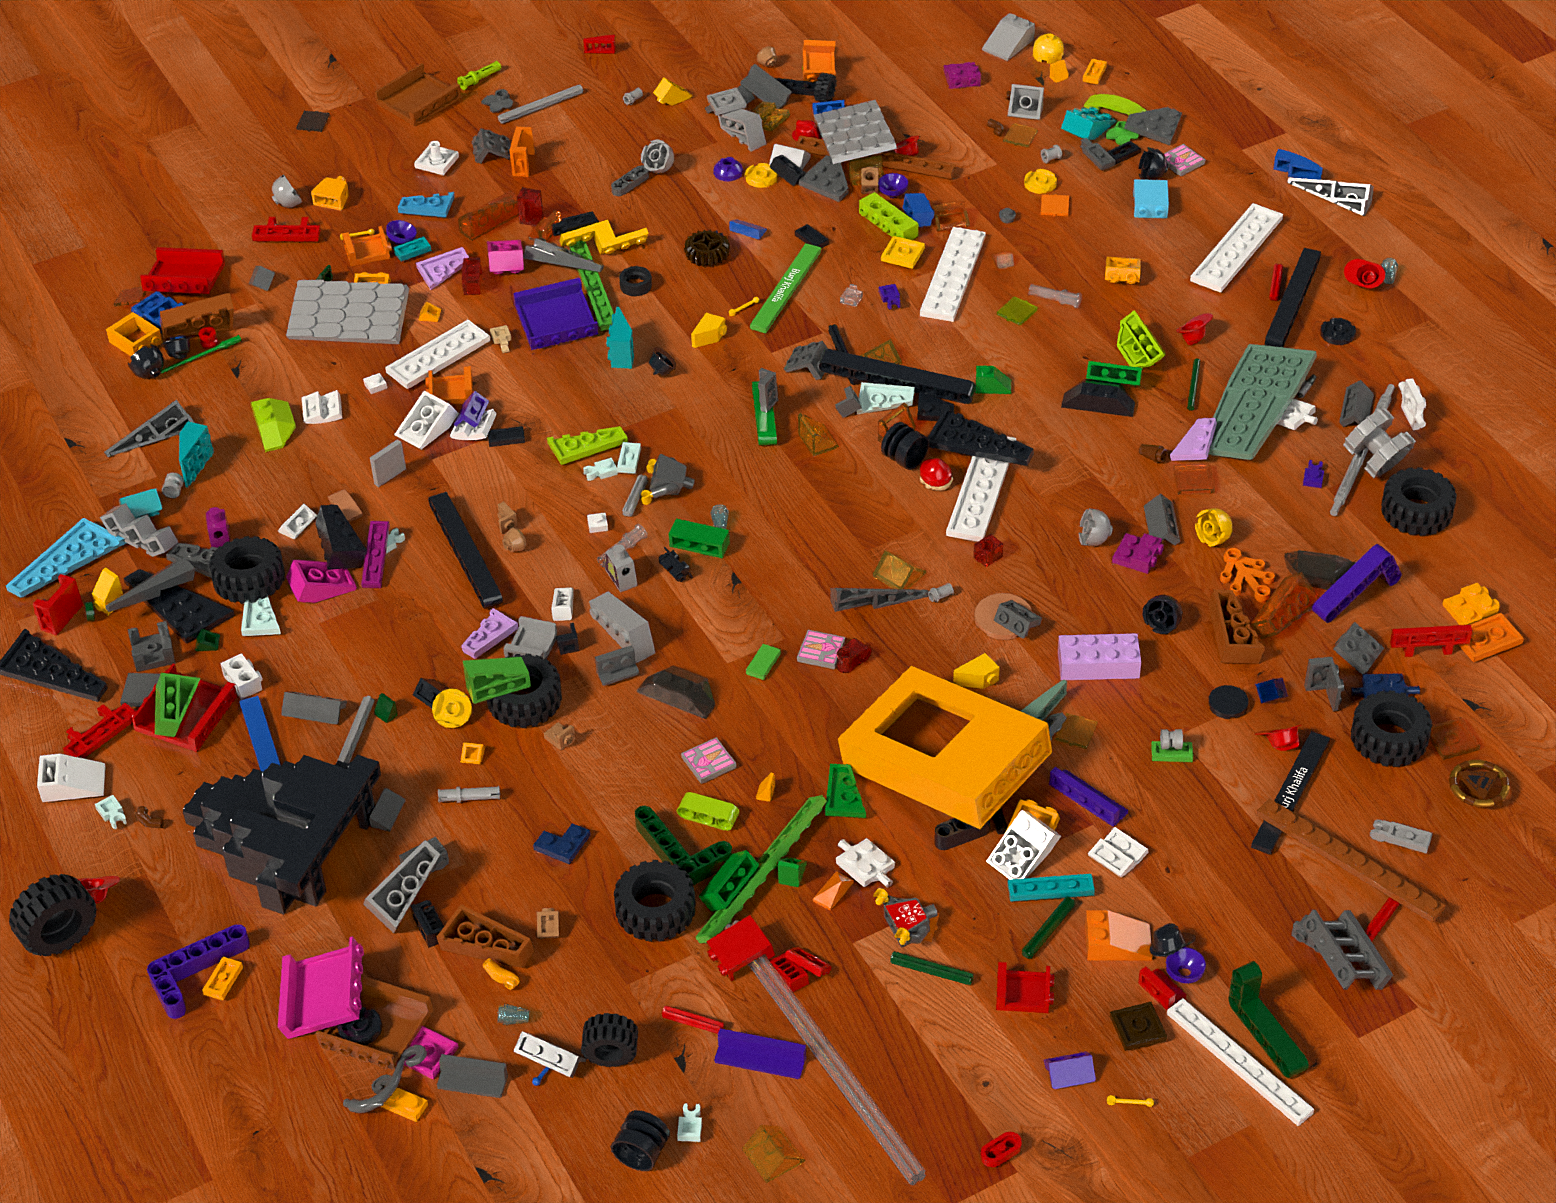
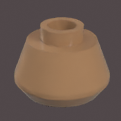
[757,46,777,67]
[502,527,526,552]

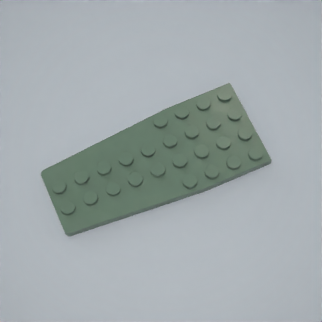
[1208,344,1317,460]

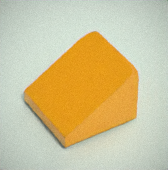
[1050,60,1068,83]
[418,302,442,322]
[461,742,485,765]
[756,773,775,802]

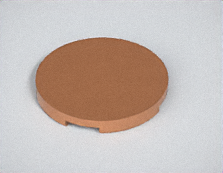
[975,593,1032,640]

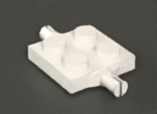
[1398,379,1426,430]
[1277,399,1318,430]
[836,838,895,888]

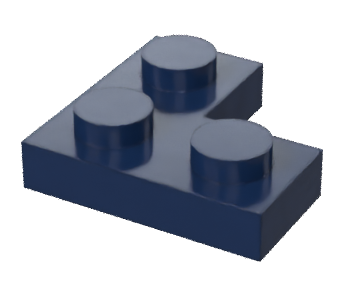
[533,823,590,865]

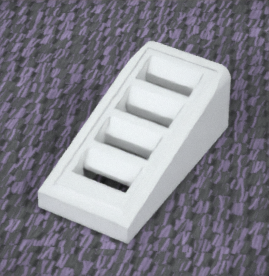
[552,588,574,621]

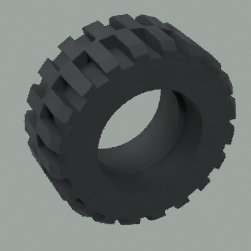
[1381,467,1457,536]
[209,536,285,604]
[487,653,562,728]
[1351,690,1432,767]
[614,860,696,942]
[9,874,97,956]

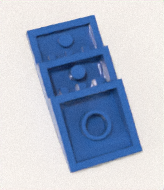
[131,291,187,339]

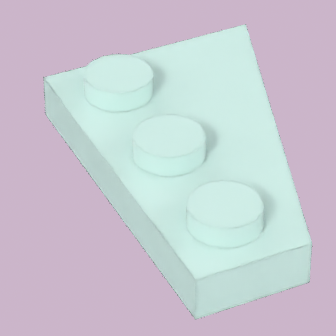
[857,382,915,414]
[241,595,281,636]

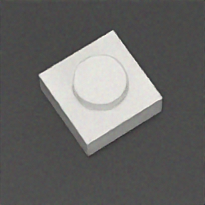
[363,373,387,394]
[587,513,608,533]

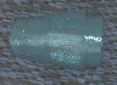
[1381,258,1398,284]
[710,505,729,529]
[497,1003,529,1025]

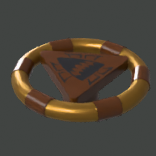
[1449,760,1510,807]

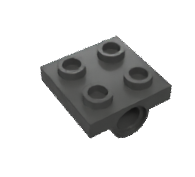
[1333,622,1384,675]

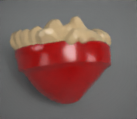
[920,458,953,491]

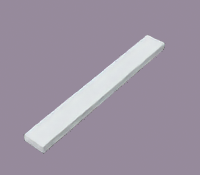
[1167,998,1314,1126]

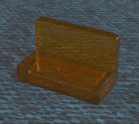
[528,210,561,242]

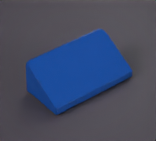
[812,100,845,115]
[729,219,767,240]

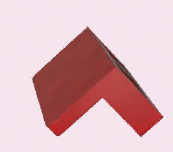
[1138,966,1186,1010]

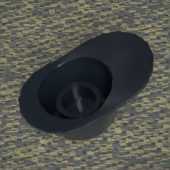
[161,336,195,359]
[649,347,676,376]
[1150,923,1196,957]

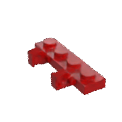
[252,217,321,242]
[1390,625,1473,657]
[63,703,135,759]

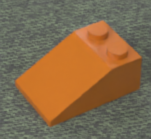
[1085,910,1152,961]

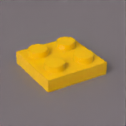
[881,236,925,269]

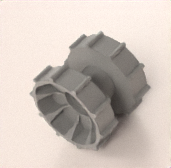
[1343,408,1416,478]

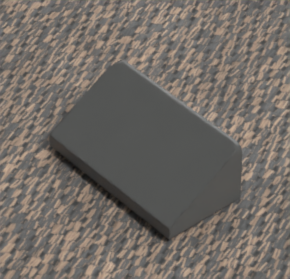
[369,788,406,831]

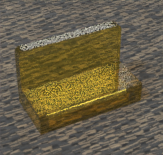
[849,155,885,185]

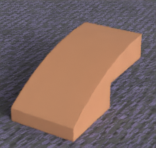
[328,489,362,522]

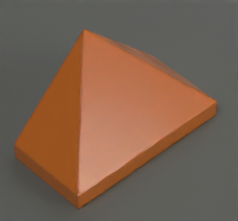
[813,871,854,910]

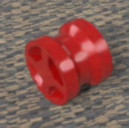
[198,327,218,349]

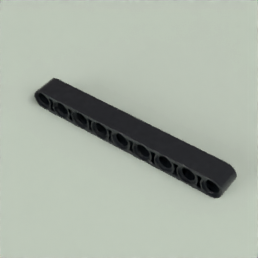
[1264,247,1321,347]
[819,349,976,404]
[428,491,503,609]

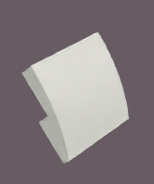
[302,390,343,424]
[450,409,497,440]
[1088,827,1148,877]

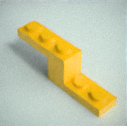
[559,220,649,255]

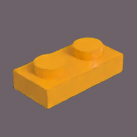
[1083,59,1107,84]
[203,957,243,1000]
[380,1087,428,1122]

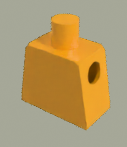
[311,176,349,211]

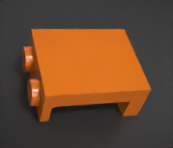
[802,40,836,82]
[510,126,535,177]
[342,226,392,267]
[425,366,473,405]

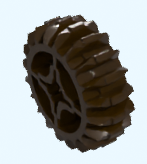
[684,229,730,267]

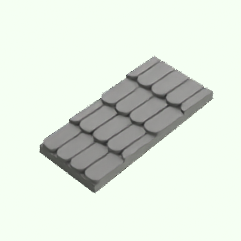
[814,100,897,164]
[286,280,410,344]

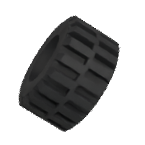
[581,1013,638,1067]

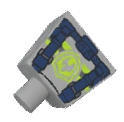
[605,544,637,592]

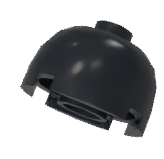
[1138,147,1168,180]
[128,345,165,379]
[1142,594,1183,634]

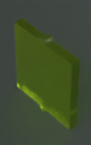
[997,296,1038,325]

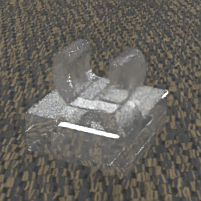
[840,284,863,307]

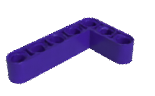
[1312,544,1401,623]
[147,924,250,1019]

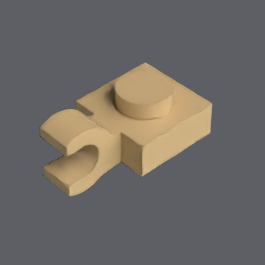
[490,325,511,353]

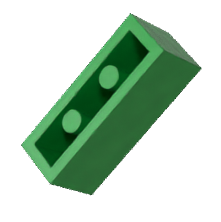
[1086,361,1143,386]
[669,518,730,558]
[698,850,759,912]

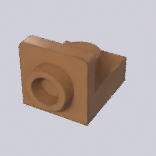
[497,501,518,534]
[544,722,575,750]
[537,908,559,939]

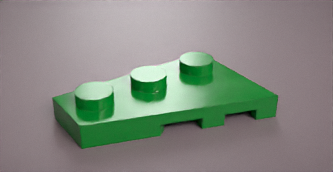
[825,763,866,818]

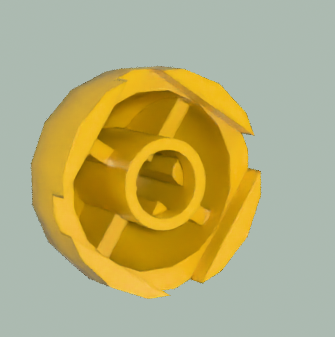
[1033,33,1064,63]
[1195,508,1233,547]

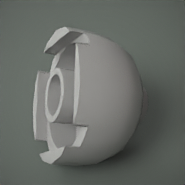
[641,140,674,174]
[272,174,303,208]
[1079,508,1113,546]

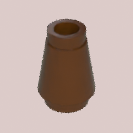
[1139,444,1167,463]

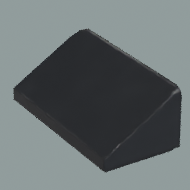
[770,154,806,186]

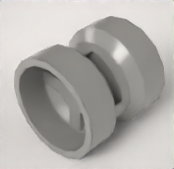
[162,473,184,498]
[1160,729,1183,749]

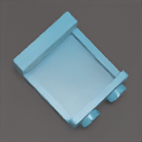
[1133,180,1169,218]

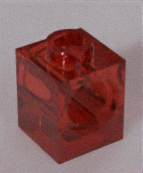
[973,534,1003,567]

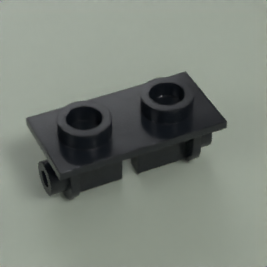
[658,547,693,582]

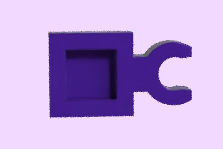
[879,284,900,310]
[1303,460,1324,488]

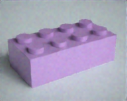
[1058,634,1141,680]

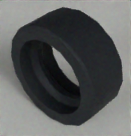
[619,266,652,296]

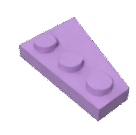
[416,247,470,290]
[1170,418,1217,461]
[461,608,519,659]

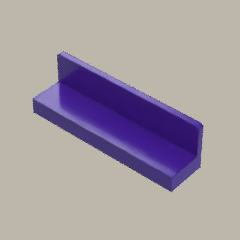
[1049,767,1128,827]
[714,1029,806,1079]

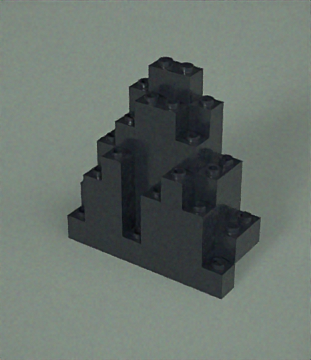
[183,754,381,915]

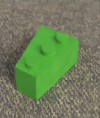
[463,657,531,704]
[155,673,201,737]

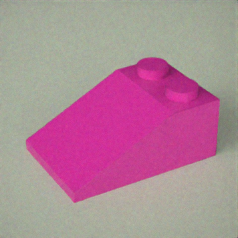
[487,240,524,274]
[286,560,357,603]

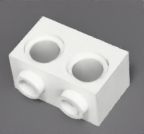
[221,653,263,700]

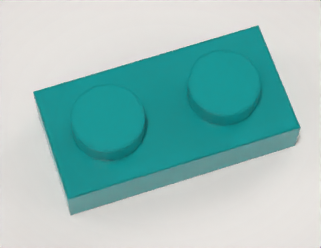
[393,237,432,262]

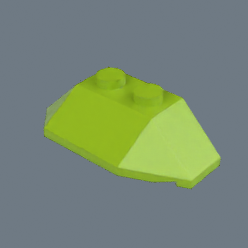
[1117,310,1166,368]
[251,398,296,452]

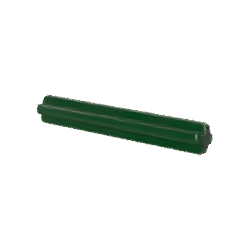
[1022,896,1075,959]
[890,951,974,985]

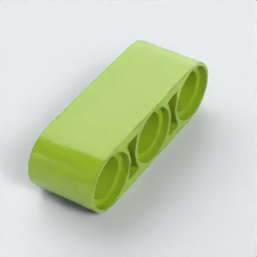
[677,792,740,831]

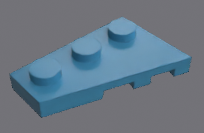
[398,192,455,217]

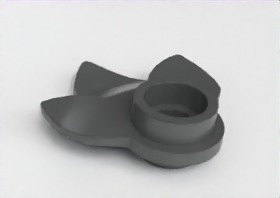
[481,89,513,113]

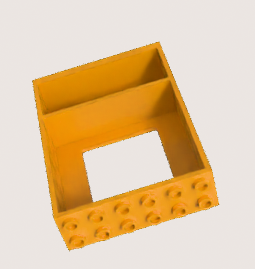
[838,666,1052,829]

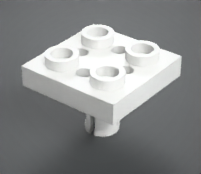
[414,141,459,175]

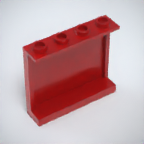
[140,247,225,294]
[132,663,237,752]

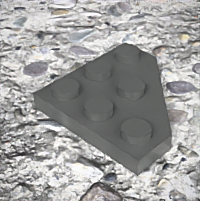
[1124,107,1182,145]
[799,155,848,202]

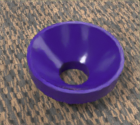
[713,157,743,181]
[878,173,908,198]
[386,220,417,245]
[1166,947,1206,983]

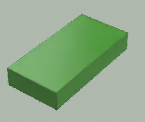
[746,644,781,680]
[1151,741,1193,762]

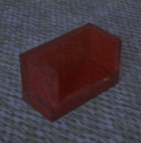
[517,187,544,227]
[462,257,482,295]

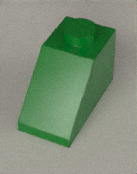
[975,365,1011,394]

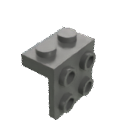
[472,128,511,164]
[784,341,828,380]
[1304,657,1344,711]

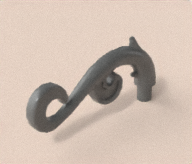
[343,1045,427,1113]

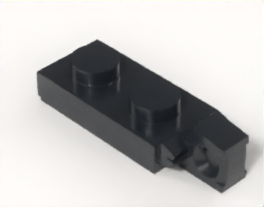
[551,211,599,236]

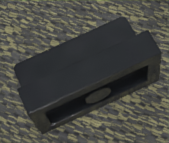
[412,678,448,708]

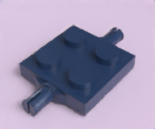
[1351,673,1420,698]

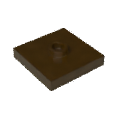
[1110,1002,1167,1051]

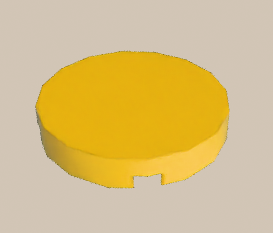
[745,163,778,188]
[1024,169,1057,194]
[432,689,472,729]

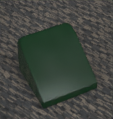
[316,264,333,281]
[195,629,220,651]
[374,693,398,723]

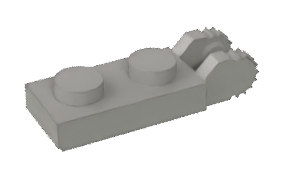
[1370,819,1432,854]

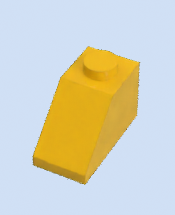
[653,78,692,106]
[691,313,727,348]
[92,568,123,615]
[953,653,1000,689]

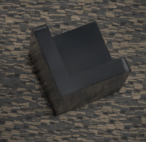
[556,622,579,655]

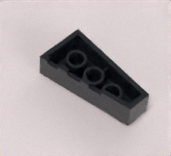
[315,504,367,570]

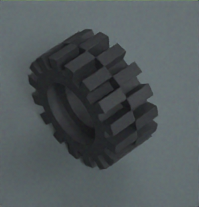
[814,72,837,102]

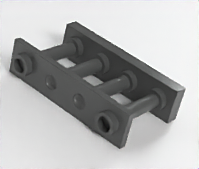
[1302,910,1393,990]

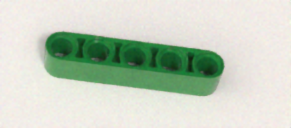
[752,381,777,446]

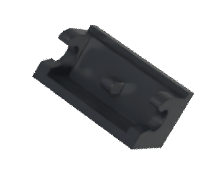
[410,900,444,948]

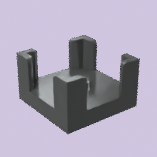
[128,621,176,672]

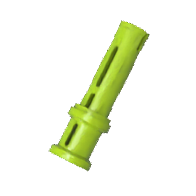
[457,61,501,90]

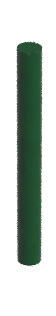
[1187,358,1201,411]

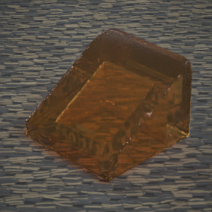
[992,251,1014,269]

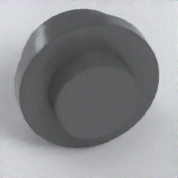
[999,208,1016,223]

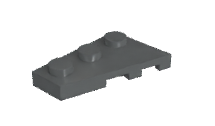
[166,543,217,578]

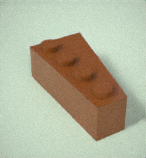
[160,293,234,338]
[1208,589,1265,664]
[437,905,535,968]

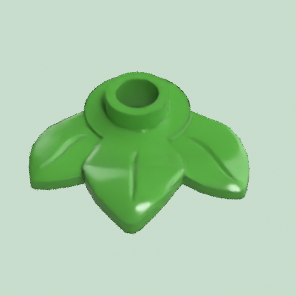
[1106,121,1138,145]

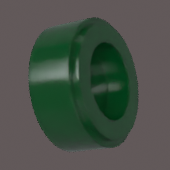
[85,602,95,621]

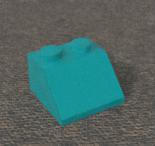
[119,488,162,519]

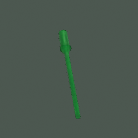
[161,335,242,374]

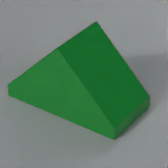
[778,857,807,887]

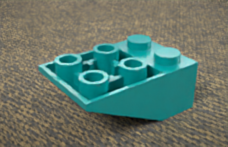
[1061,107,1117,140]
[606,307,634,369]
[179,421,214,488]

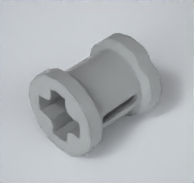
[1041,144,1062,163]

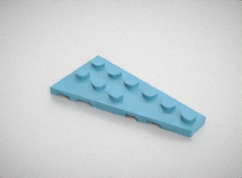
[6,518,126,598]

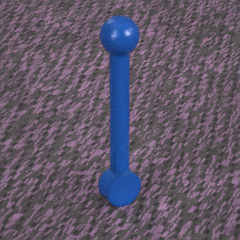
[532,1067,550,1086]

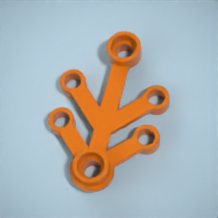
[1220,548,1275,603]

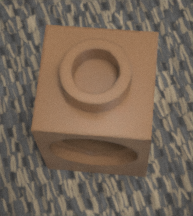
[861,167,878,194]

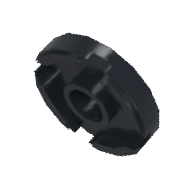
[1320,318,1356,345]
[1208,685,1248,719]
[338,1007,383,1045]

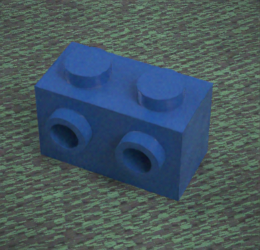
[902,193,934,227]

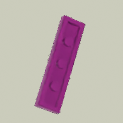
[361,521,390,588]

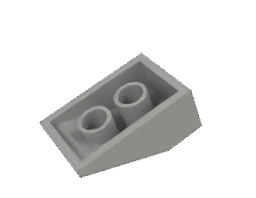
[982,13,1035,61]

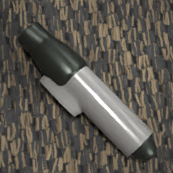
[1297,374,1317,398]

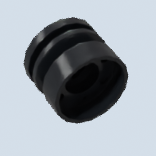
[881,422,929,470]
[611,1110,670,1171]

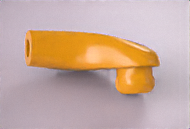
[482,958,520,990]

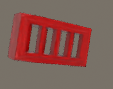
[583,35,616,54]
[768,952,809,994]

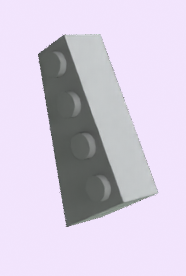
[589,591,655,663]
[364,840,440,933]

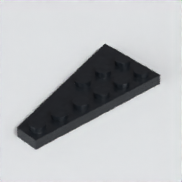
[928,407,1034,466]
[123,569,235,644]
[0,628,108,702]

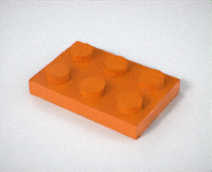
[1458,613,1524,662]

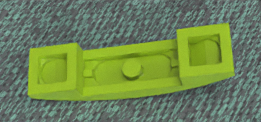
[1084,94,1146,117]

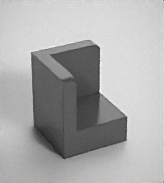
[249,266,275,291]
[835,386,862,418]

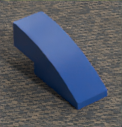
[1273,149,1323,180]

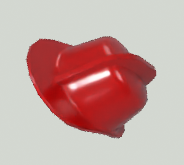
[792,120,823,141]
[893,135,920,156]
[1344,259,1385,289]
[1176,313,1213,346]
[1254,724,1302,751]
[78,876,120,904]

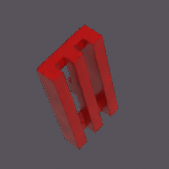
[784,947,832,977]

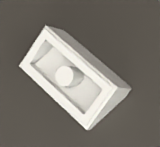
[278,504,318,540]

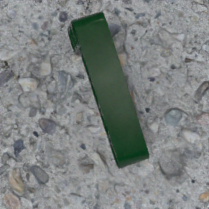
[635,806,732,885]
[1228,961,1309,1078]

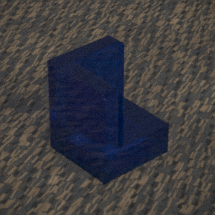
[1256,678,1288,703]

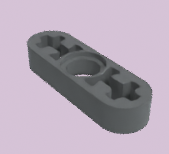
[611,165,649,196]

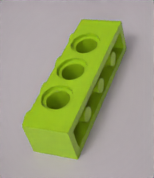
[859,192,919,240]

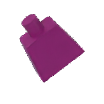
[206,507,231,548]

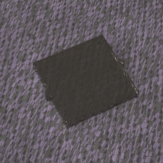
[296,111,330,132]

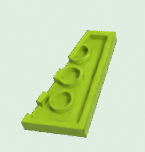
[547,426,628,465]

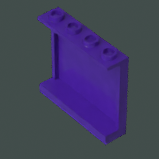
[513,278,598,350]

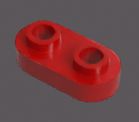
[981,1131,1022,1167]

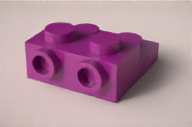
[944,62,981,89]
[1112,533,1164,574]

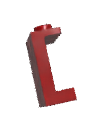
[33,574,83,636]
[706,915,775,981]
[996,962,1054,1013]

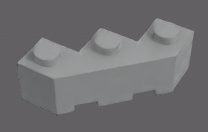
[100,503,178,557]

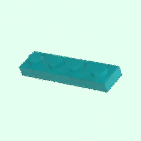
[1007,874,1095,902]

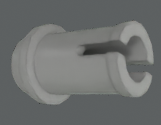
[623,88,643,105]
[928,583,954,602]

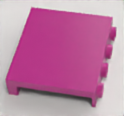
[278,936,364,1039]

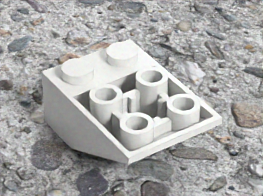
[37,754,106,802]
[986,810,1061,879]

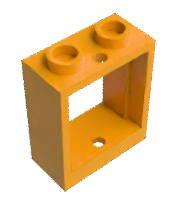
[106,312,163,356]

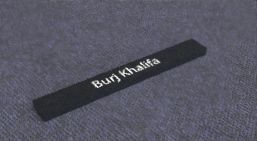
[1251,731,1330,855]

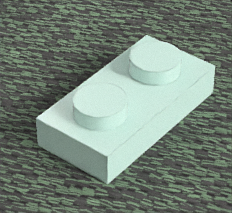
[617,442,641,474]

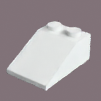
[394,391,459,450]

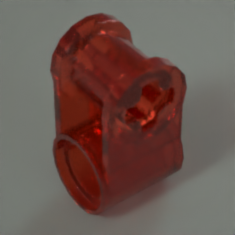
[837,638,872,673]

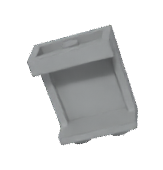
[504,616,557,660]

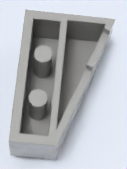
[718,109,766,151]

